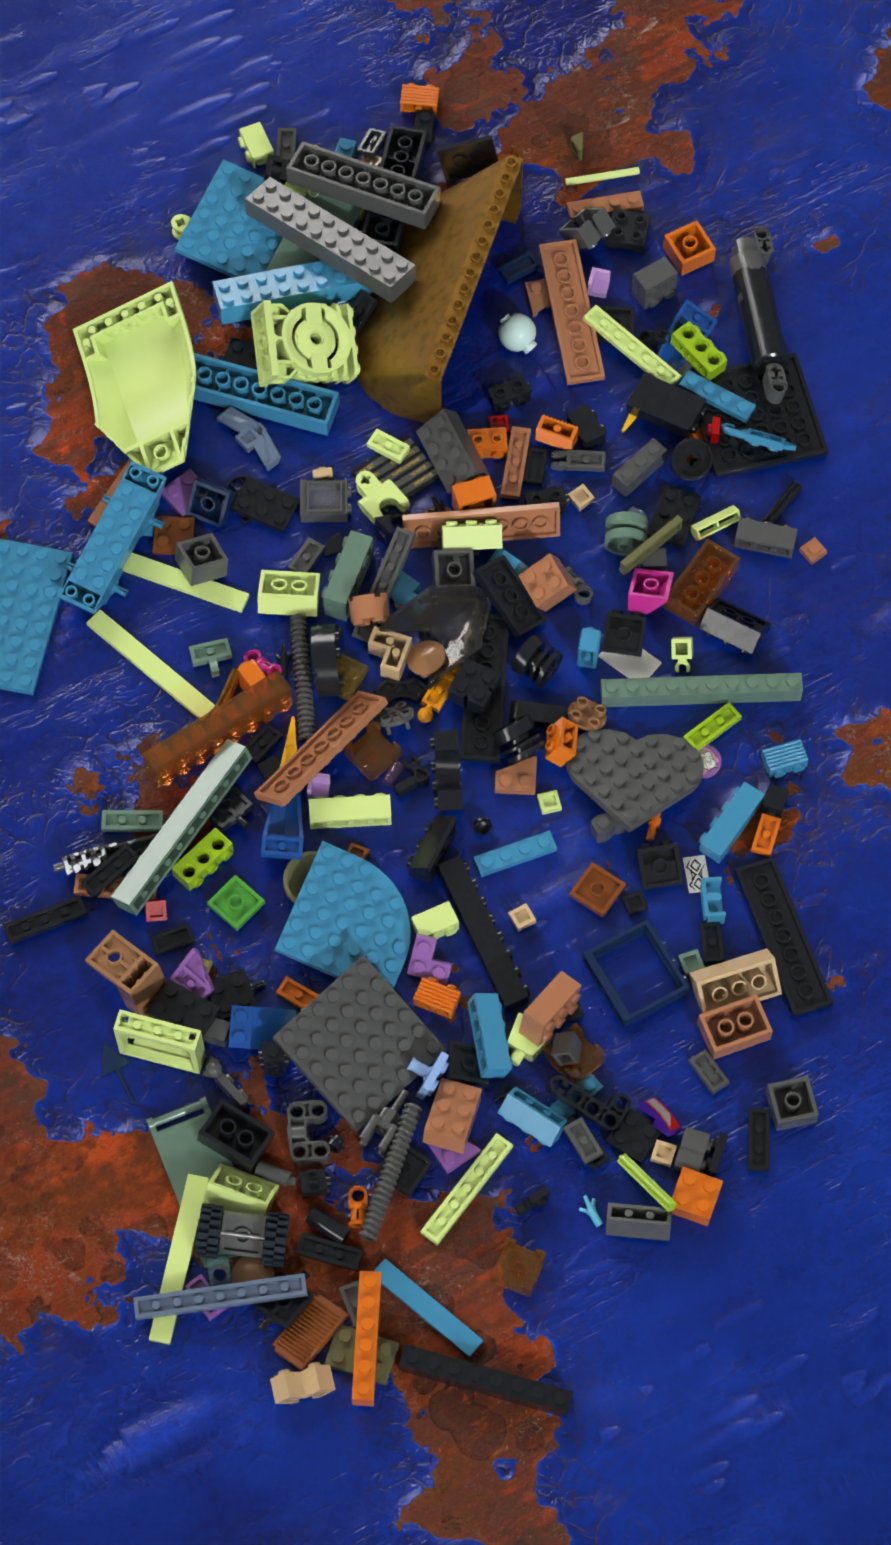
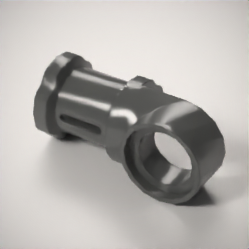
[565,566,593,605]

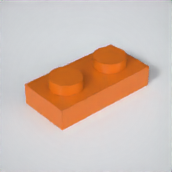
[751,813,782,858]

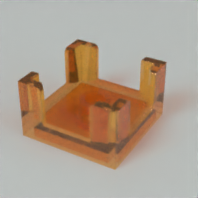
[344,720,401,782]
[544,1023,605,1085]
[491,1236,547,1297]

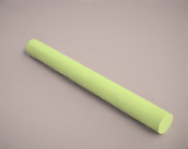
[565,167,640,186]

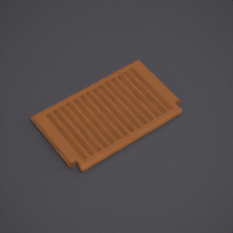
[271,1294,349,1371]

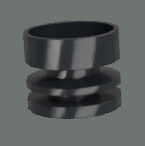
[670,438,713,482]
[511,635,563,688]
[492,714,545,764]

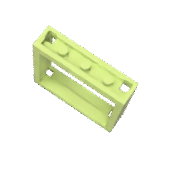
[113,1010,206,1074]

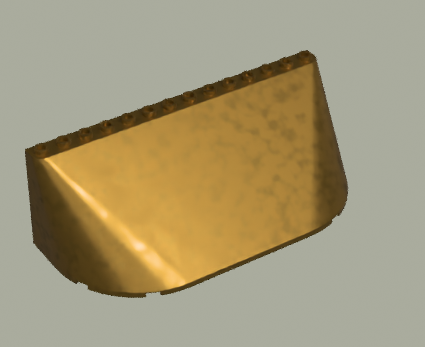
[355,156,523,424]

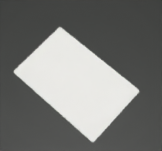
[598,649,662,678]

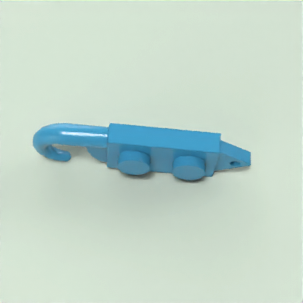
[721,423,797,452]

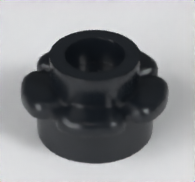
[473,817,492,836]
[327,1134,345,1154]

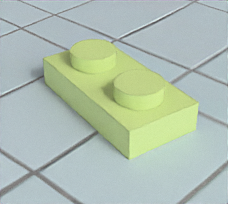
[367,429,410,464]

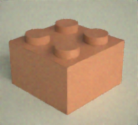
[518,553,577,612]

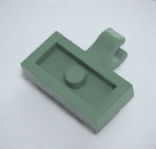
[189,638,232,678]

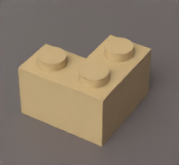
[368,626,412,681]

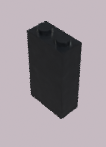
[626,373,708,439]

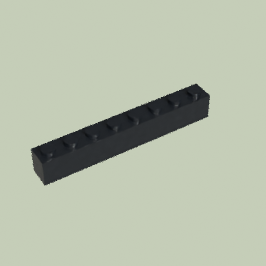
[437,855,530,1013]
[399,1344,573,1418]

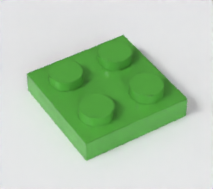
[207,875,265,931]

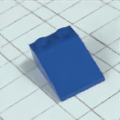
[228,1005,296,1050]

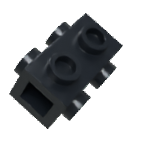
[487,376,532,414]
[524,486,570,515]
[258,1041,290,1077]

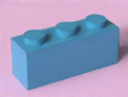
[498,1087,568,1147]

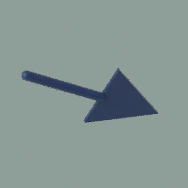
[102,1043,135,1103]

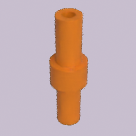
[646,813,662,841]

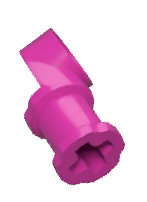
[244,650,282,681]

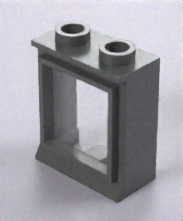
[300,478,352,523]

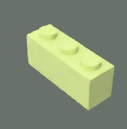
[441,519,503,550]

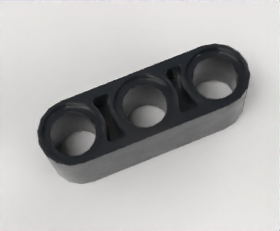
[509,700,568,730]

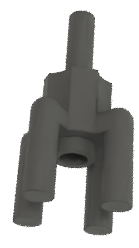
[359,1089,409,1158]

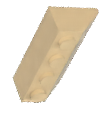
[689,948,782,1014]

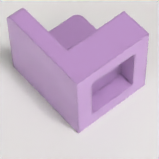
[587,267,611,299]
[307,773,331,800]

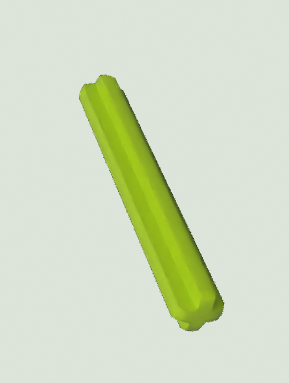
[617,1153,677,1212]

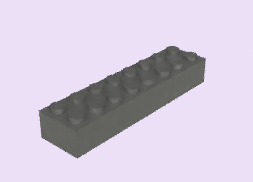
[286,141,441,229]

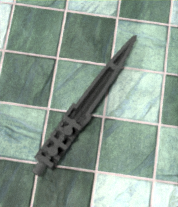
[52,834,157,875]

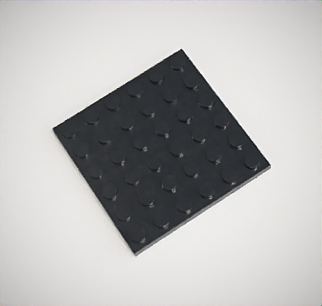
[696,353,828,478]

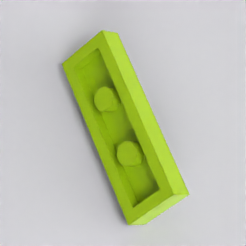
[683,702,742,751]

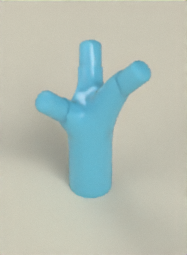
[579,1195,603,1228]

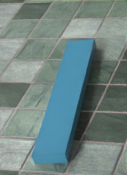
[373,1259,483,1358]

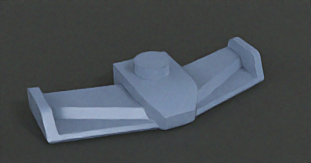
[216,406,281,472]

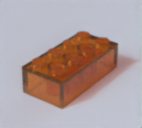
[663,538,741,627]

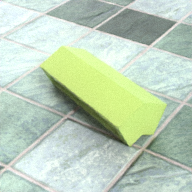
[690,505,741,541]

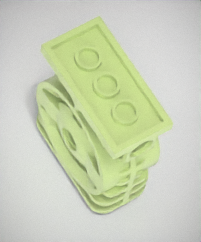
[250,300,360,387]

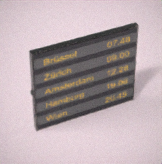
[351,435,440,514]

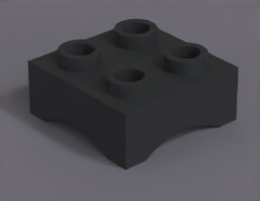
[606,208,651,254]

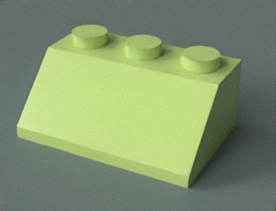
[258,570,320,617]
[203,1163,280,1217]

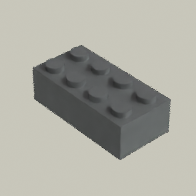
[416,408,489,495]

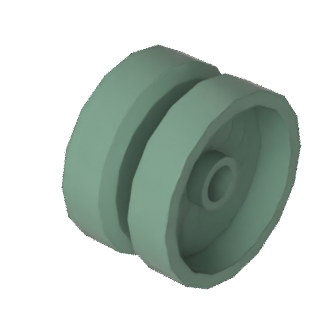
[604,511,648,556]

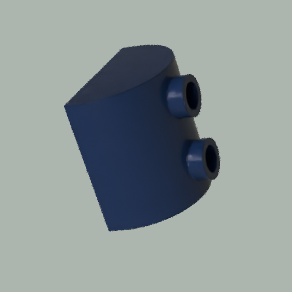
[186,477,235,528]

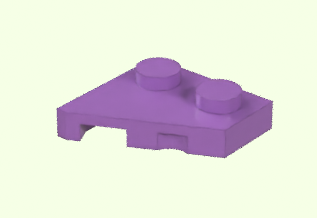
[161,469,198,517]
[170,948,214,1000]
[427,1141,481,1174]

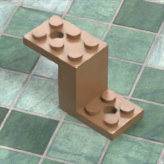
[85,930,166,1017]

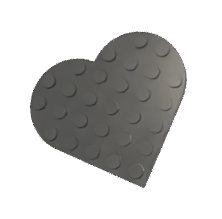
[565,729,704,832]

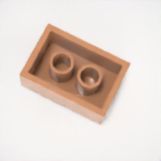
[518,971,581,1047]
[697,994,773,1060]
[423,1078,482,1154]

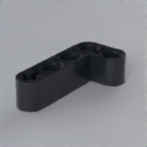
[545,1075,631,1131]

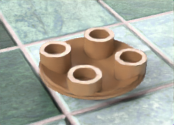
[407,640,447,678]
[568,696,607,731]
[231,1256,274,1283]

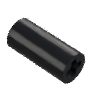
[305,1206,351,1244]

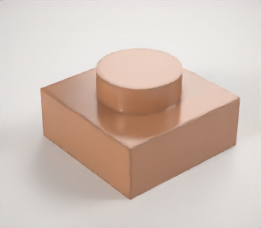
[799,537,827,565]

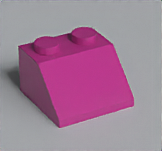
[628,568,674,614]

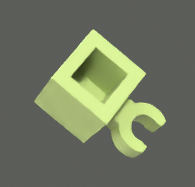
[671,637,693,672]

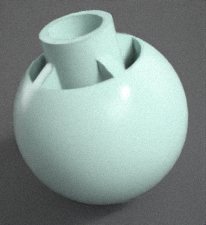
[498,313,537,354]

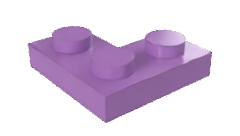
[407,933,453,985]

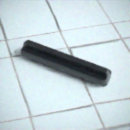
[762,481,802,524]

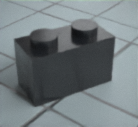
[566,404,607,450]

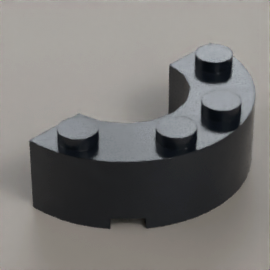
[311,623,345,698]
[430,730,463,811]

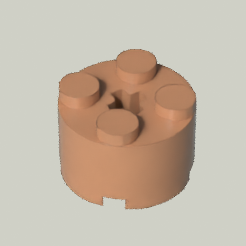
[348,593,391,627]

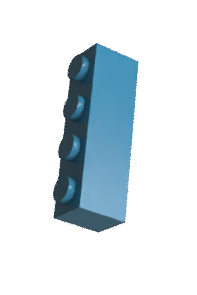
[698,782,765,864]
[467,993,513,1078]

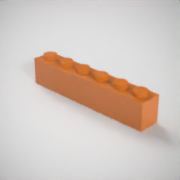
[352,1271,382,1406]

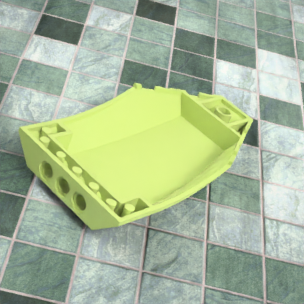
[73,281,196,474]

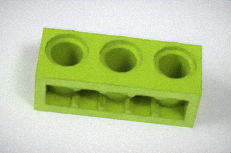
[670,321,728,381]
[171,827,234,891]

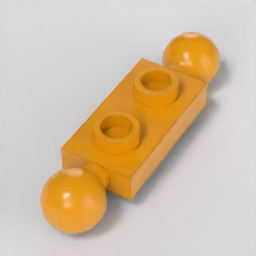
[417,659,461,723]

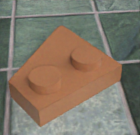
[525,279,550,317]
[495,756,537,795]

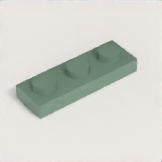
[101,810,164,832]

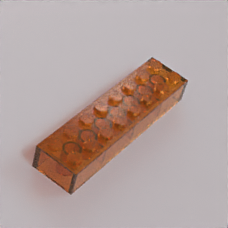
[142,670,293,788]

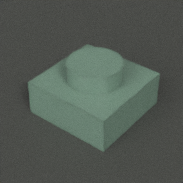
[678,949,705,976]

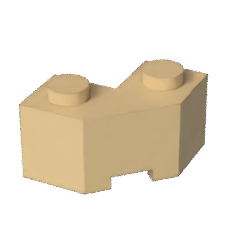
[270,1362,336,1404]

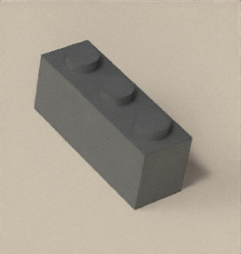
[612,438,667,497]
[734,518,798,559]
[606,1202,672,1241]

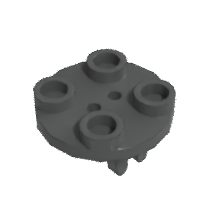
[375,702,414,735]

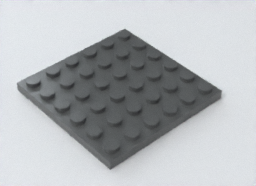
[272,955,446,1133]

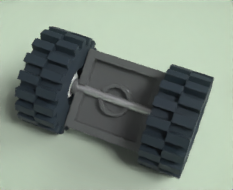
[195,1203,290,1268]

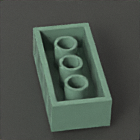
[321,530,374,622]

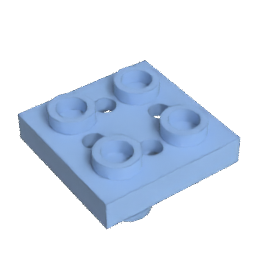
[407,1052,449,1100]

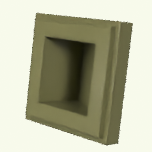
[570,132,583,161]

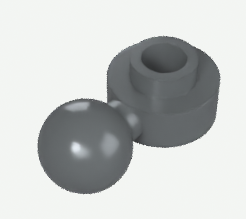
[202,1056,222,1078]

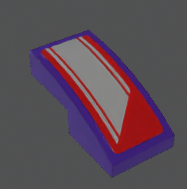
[639,1096,682,1137]

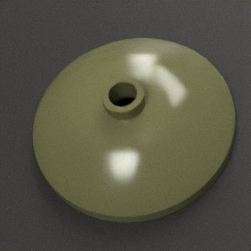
[283,851,317,904]

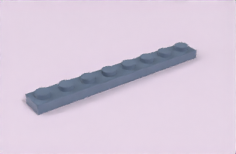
[133,1273,308,1321]

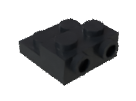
[602,610,647,657]
[635,840,684,890]

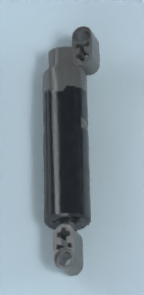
[729,226,788,404]

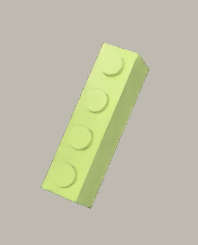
[309,793,392,829]

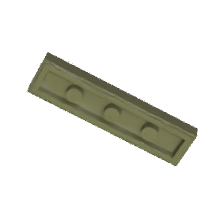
[619,515,683,575]

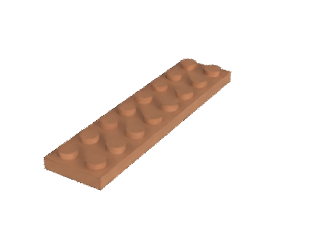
[538,239,605,385]
[402,502,560,549]
[254,690,388,807]

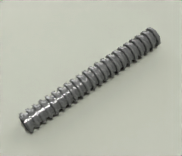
[289,614,316,743]
[359,1103,422,1242]

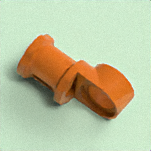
[348,1185,368,1228]

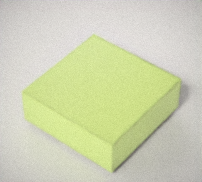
[537,790,562,815]

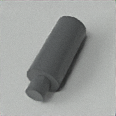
[255,1160,298,1187]

